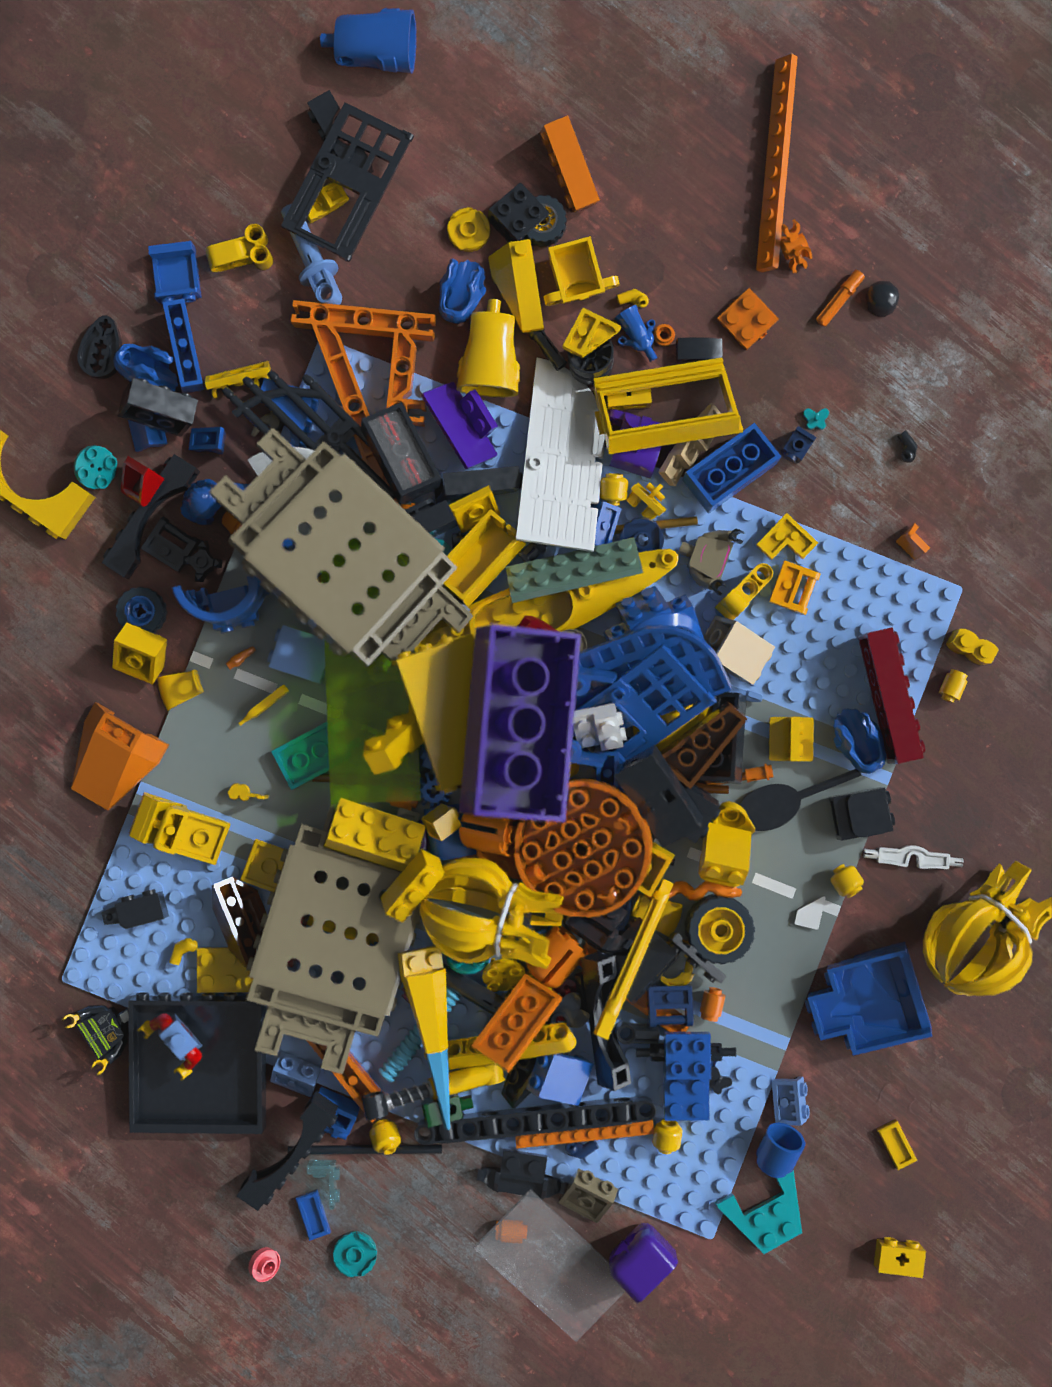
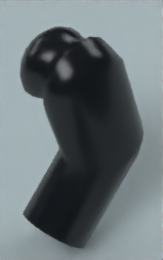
[897,430,918,463]

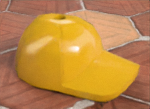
[713,801,755,834]

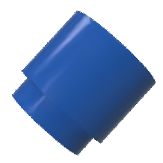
[757,1123,805,1178]

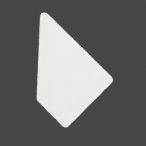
[795,896,826,930]

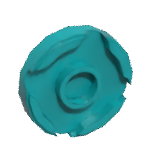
[333,1231,377,1277]

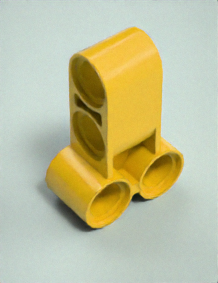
[205,224,273,272]
[714,563,773,620]

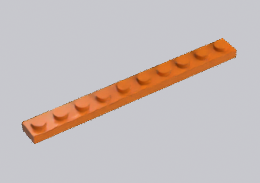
[756,54,797,272]

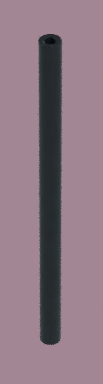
[288,1144,442,1155]

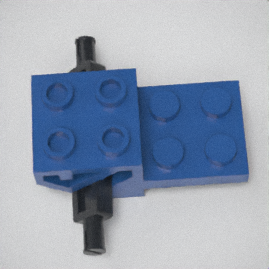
[636,1032,736,1121]

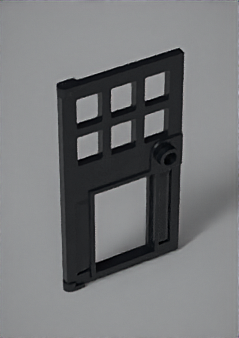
[281,102,414,262]

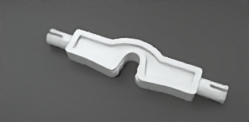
[863,845,963,869]

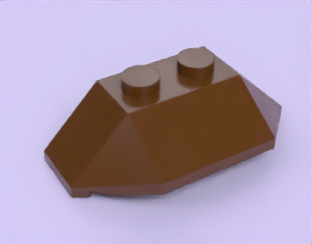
[212,877,267,968]

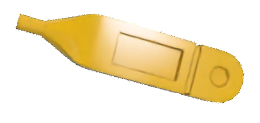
[238,684,289,726]

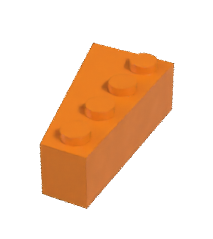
[540,115,600,213]

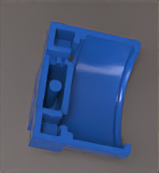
[172,576,270,634]

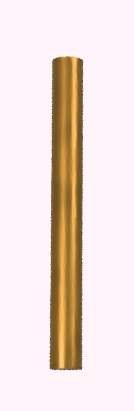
[614,516,698,534]

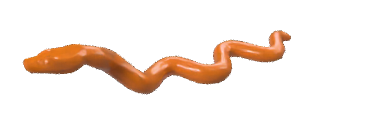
[645,881,742,901]

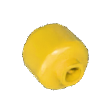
[599,473,628,506]
[830,864,864,898]
[369,1119,401,1155]
[652,1119,683,1154]

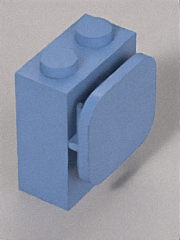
[267,625,333,684]

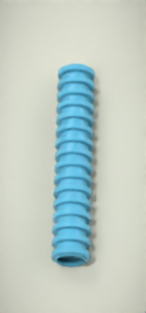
[378,988,461,1082]

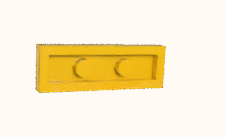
[205,361,271,398]

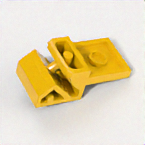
[129,792,231,865]

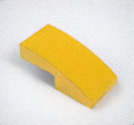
[307,182,349,224]

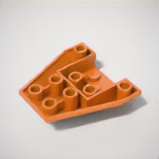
[71,702,169,810]

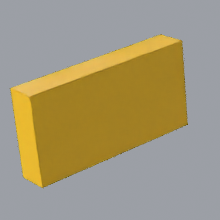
[876,1119,917,1170]

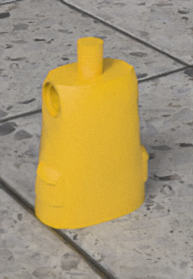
[456,299,520,397]

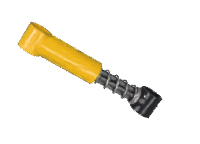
[361,1063,505,1121]

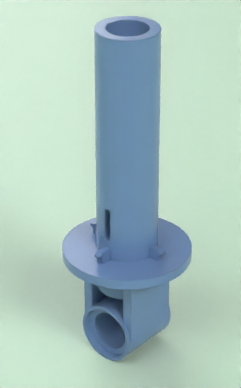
[281,204,342,305]

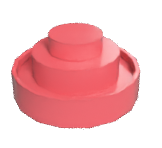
[248,1247,280,1282]

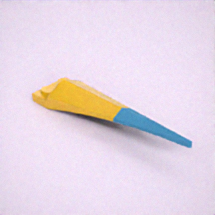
[398,945,450,1130]

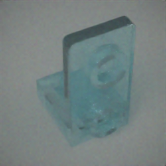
[307,1160,340,1210]

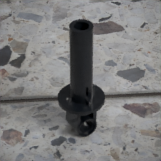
[443,963,512,1019]

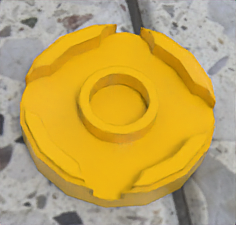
[447,207,490,252]

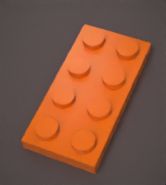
[471,974,562,1073]

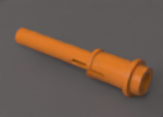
[707,763,774,785]

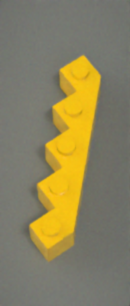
[363,700,424,775]

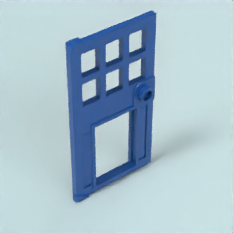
[572,645,716,771]

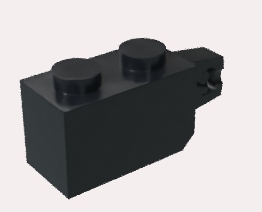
[101,889,169,929]

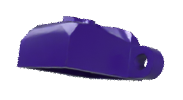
[608,409,661,479]

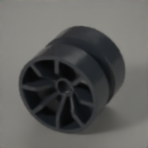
[567,339,614,385]

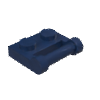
[647,986,694,1028]

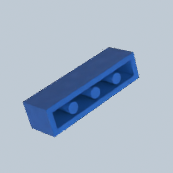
[162,298,204,393]

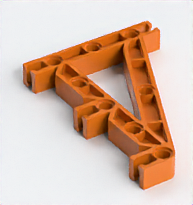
[291,300,436,510]

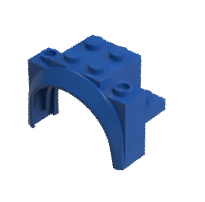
[603,586,705,641]

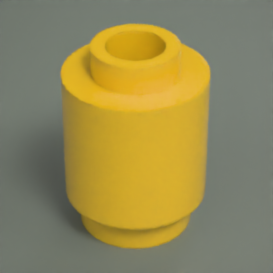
[939,669,968,703]

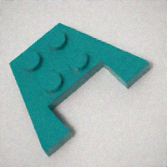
[714,1170,802,1254]

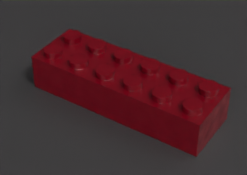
[857,627,926,764]

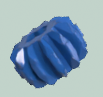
[415,772,453,809]

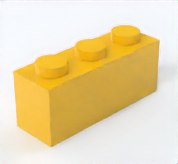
[381,849,445,922]

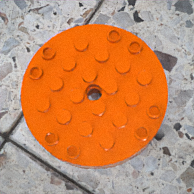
[514,779,653,918]

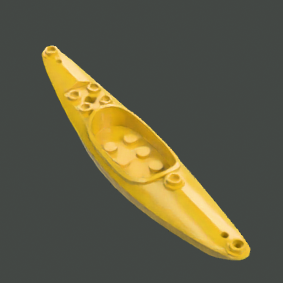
[367,549,679,682]

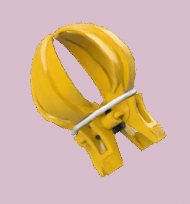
[419,858,564,969]
[923,861,1052,996]

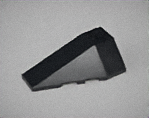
[501,1018,577,1109]

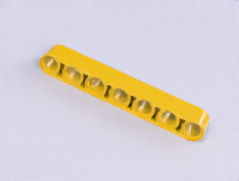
[424,1023,576,1070]

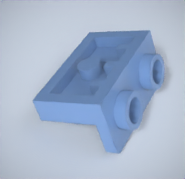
[270,1052,321,1097]
[772,1076,810,1126]

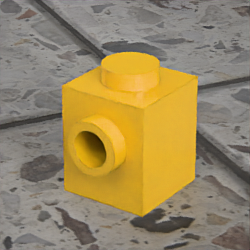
[421,804,462,841]

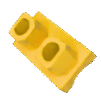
[626,482,667,520]

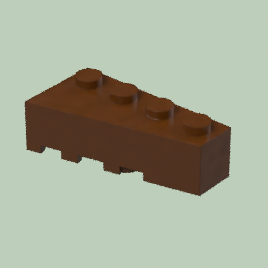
[660,701,748,789]

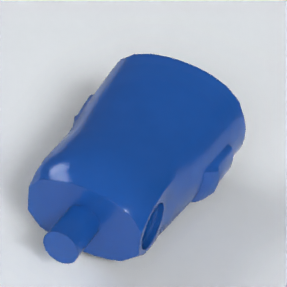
[320,8,416,74]

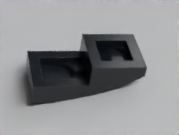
[676,337,723,362]

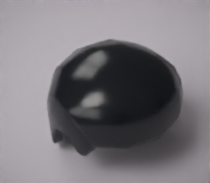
[866,281,899,317]

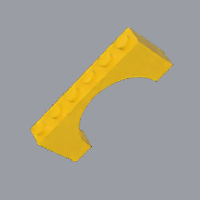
[0,430,96,539]

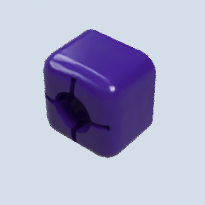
[609,1223,678,1303]

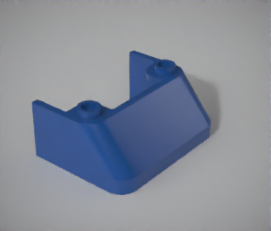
[570,666,618,767]

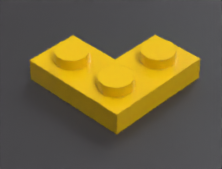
[756,513,818,560]

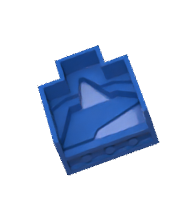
[805,942,932,1056]

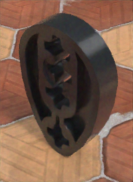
[77,315,122,379]

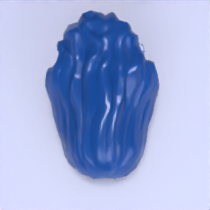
[439,258,486,324]
[113,344,178,392]
[180,479,222,526]
[833,708,886,774]

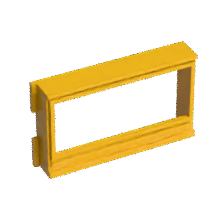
[594,358,743,454]

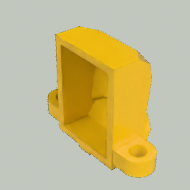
[543,236,620,306]

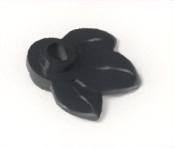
[549,992,590,1028]

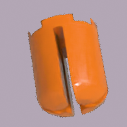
[459,813,518,857]
[526,926,589,988]

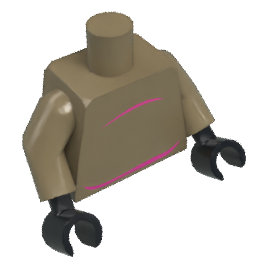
[678,529,745,596]

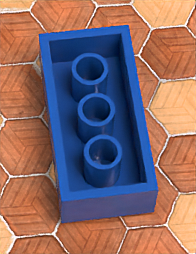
[682,423,782,514]

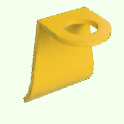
[157,669,204,711]
[631,894,683,937]

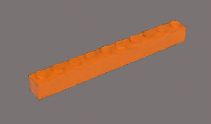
[515,1119,654,1149]

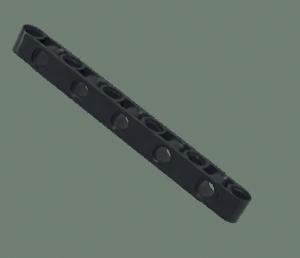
[414,1096,656,1145]

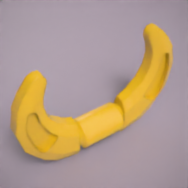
[660,939,695,986]

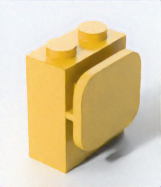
[698,822,752,887]

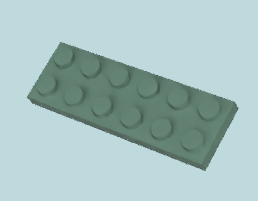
[506,537,643,603]

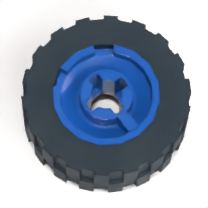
[116,587,167,634]

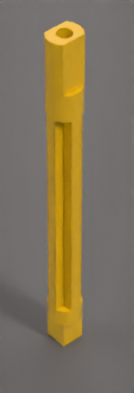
[593,879,673,1040]

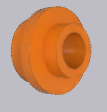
[653,324,675,346]

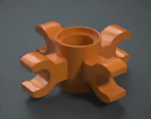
[780,219,812,274]

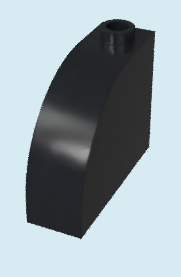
[612,917,679,1005]

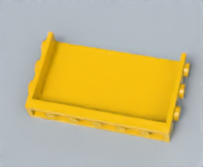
[392,634,475,793]

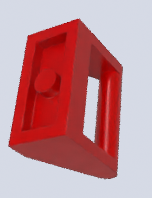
[121,456,164,506]

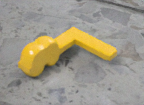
[228,783,269,801]

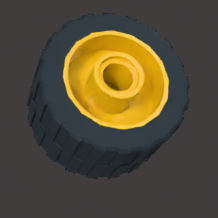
[684,894,755,964]

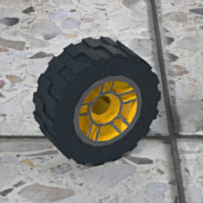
[525,195,567,247]

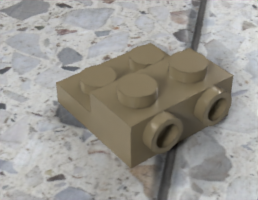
[558,1168,618,1223]

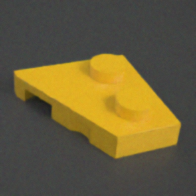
[563,308,621,358]

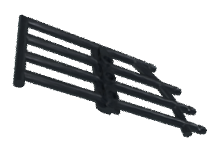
[222,370,395,500]

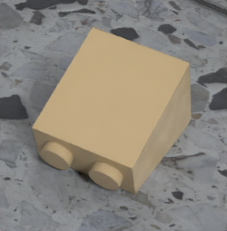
[703,615,775,685]

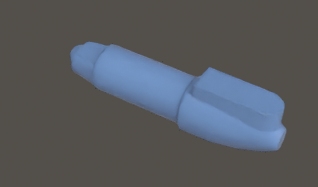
[726,686,762,702]

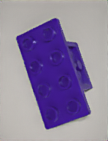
[421,382,498,469]

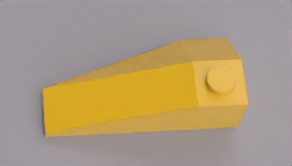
[488,239,544,333]

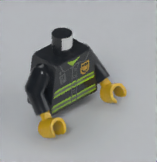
[62,1005,129,1075]

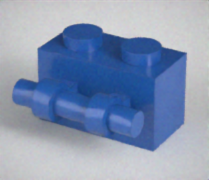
[319,1087,360,1140]

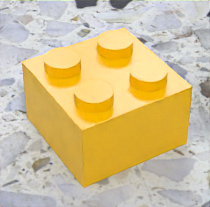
[112,622,167,685]

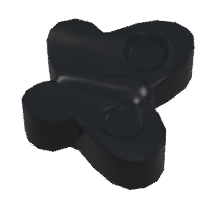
[709,1066,732,1095]

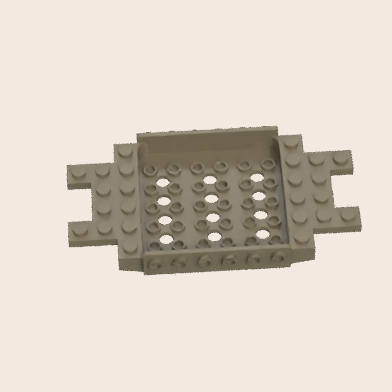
[209,428,474,668]
[246,788,422,1074]

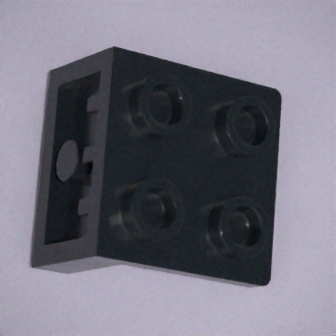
[487,183,549,243]

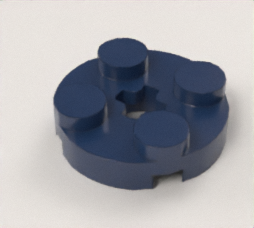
[620,517,664,553]

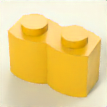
[946,629,999,665]

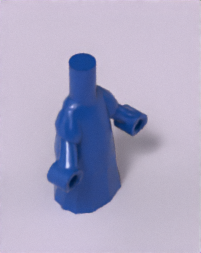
[614,305,658,362]

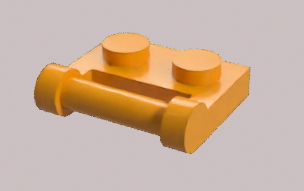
[769,560,821,615]

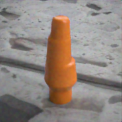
[225,646,256,670]

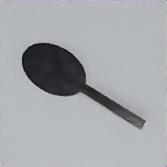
[740,769,862,831]

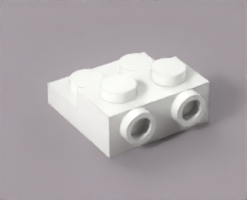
[573,703,627,751]

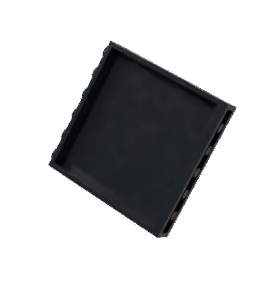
[128,992,266,1134]

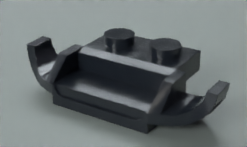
[562,907,633,953]
[477,1149,566,1199]

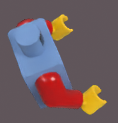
[138,1013,203,1080]

